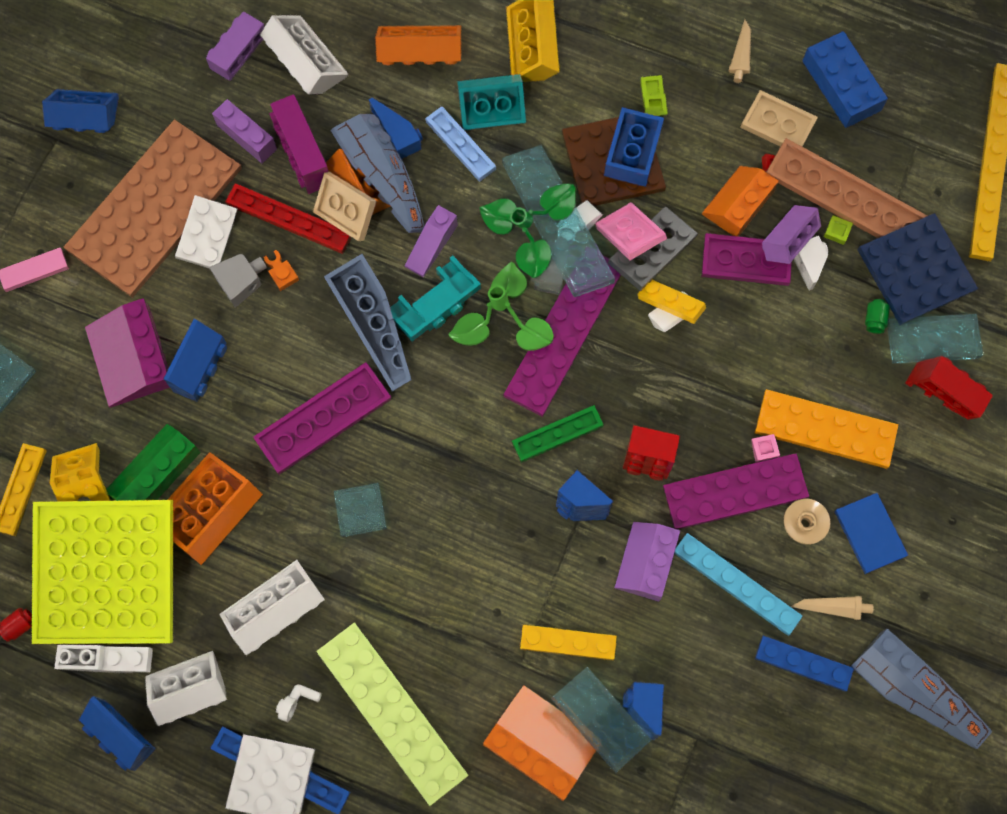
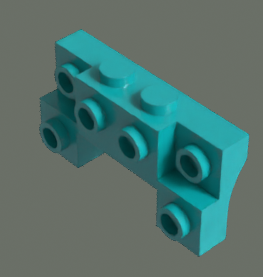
[390,256,481,341]

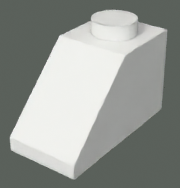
[794,236,828,291]

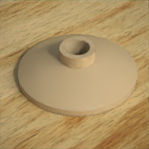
[784,499,830,545]

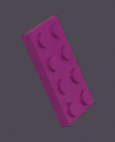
[701,233,792,286]

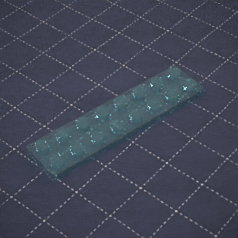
[502,145,615,297]

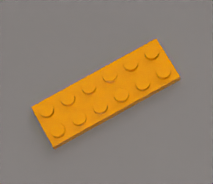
[755,389,899,469]

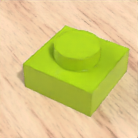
[824,215,853,245]

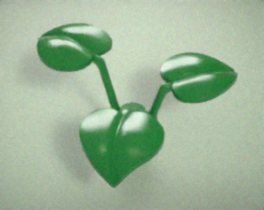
[480,184,576,278]

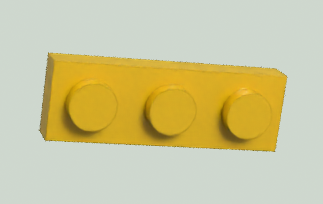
[638,280,706,324]

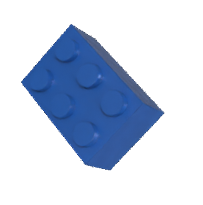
[604,107,664,187]

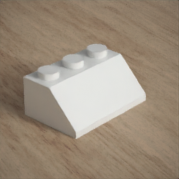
[145,651,227,726]

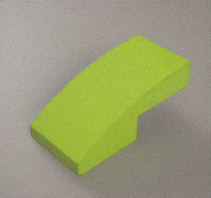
[640,75,668,116]

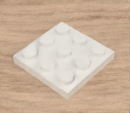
[226,734,315,814]

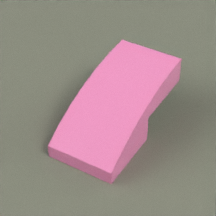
[751,434,780,463]

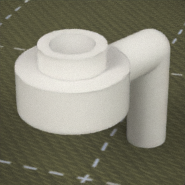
[276,684,322,722]

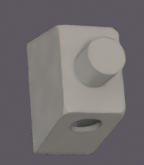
[209,254,267,307]

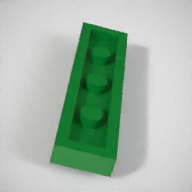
[512,405,604,463]

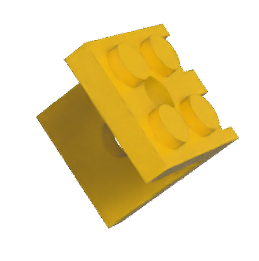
[50,443,111,502]

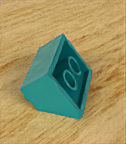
[457,74,526,130]

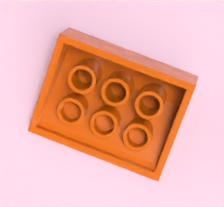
[167,452,263,565]
[483,685,603,801]

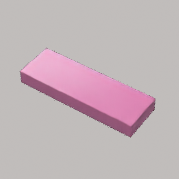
[0,248,69,292]

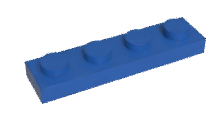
[755,636,854,692]

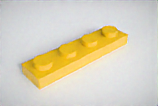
[520,625,617,660]

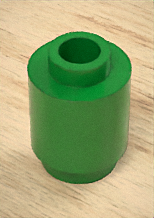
[865,299,890,334]

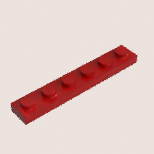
[225,183,352,254]

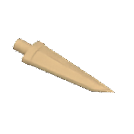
[729,20,751,83]
[791,596,873,620]

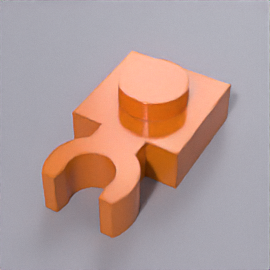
[264,250,299,291]

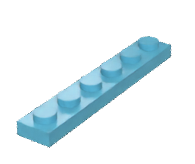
[674,533,802,636]

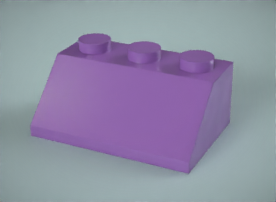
[615,522,680,602]

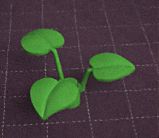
[449,262,554,351]

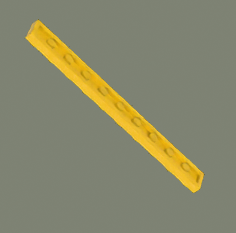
[969,63,1007,262]

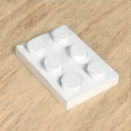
[175,195,237,269]

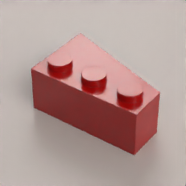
[905,356,993,420]

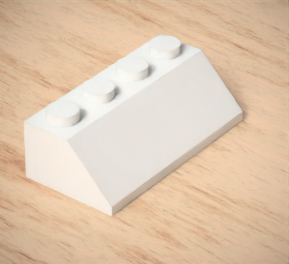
[260,16,349,94]
[219,560,325,655]

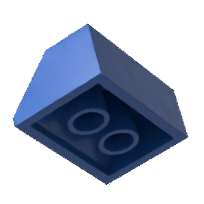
[42,89,119,133]
[164,319,227,402]
[556,470,613,521]
[623,682,663,740]
[79,696,156,771]

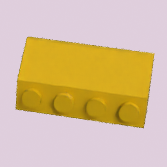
[506,0,559,82]

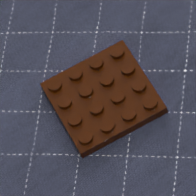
[562,112,666,206]

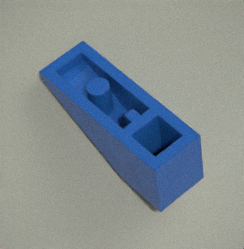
[369,98,423,159]

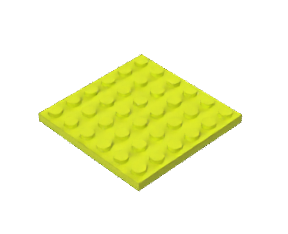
[32,500,173,644]

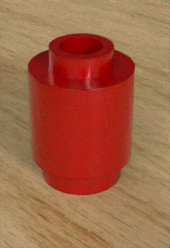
[0,608,32,642]

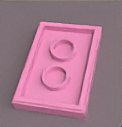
[595,203,667,260]

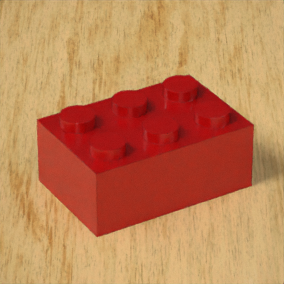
[623,425,680,480]

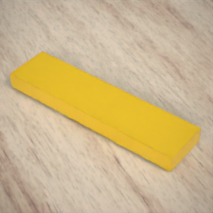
[0,443,46,537]

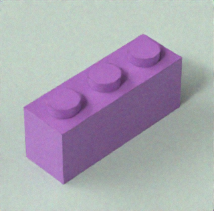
[206,11,265,81]
[212,99,277,163]
[762,205,821,264]

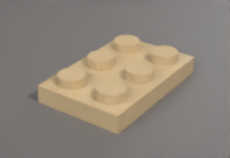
[740,90,818,147]
[313,172,376,241]

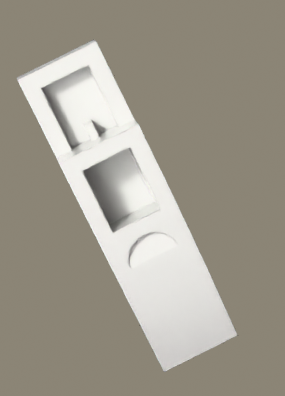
[55,645,153,673]

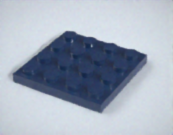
[857,213,978,326]

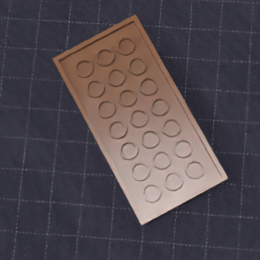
[64,119,242,298]

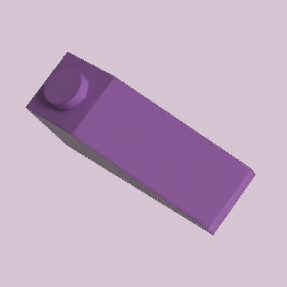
[405,205,458,278]

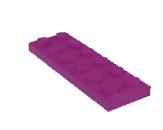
[253,362,392,475]
[663,453,809,530]

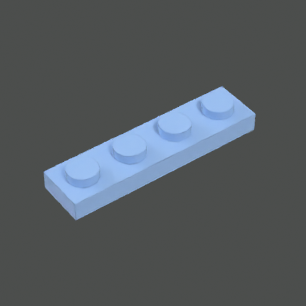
[425,106,496,182]

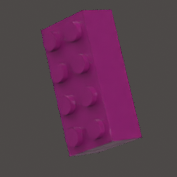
[269,94,329,195]

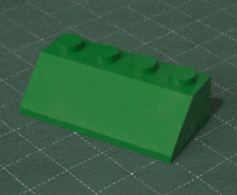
[106,424,201,501]

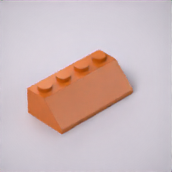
[375,25,461,65]

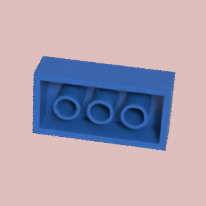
[803,31,888,128]

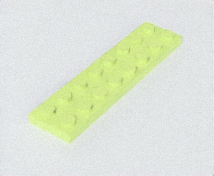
[316,622,468,806]

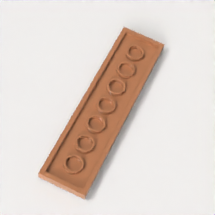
[766,138,927,238]

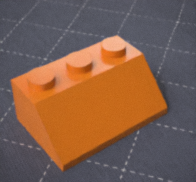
[326,149,390,215]
[702,166,779,237]

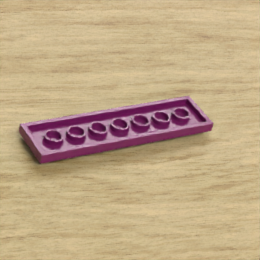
[503,247,621,417]

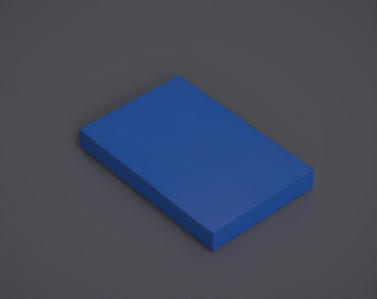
[834,493,908,574]

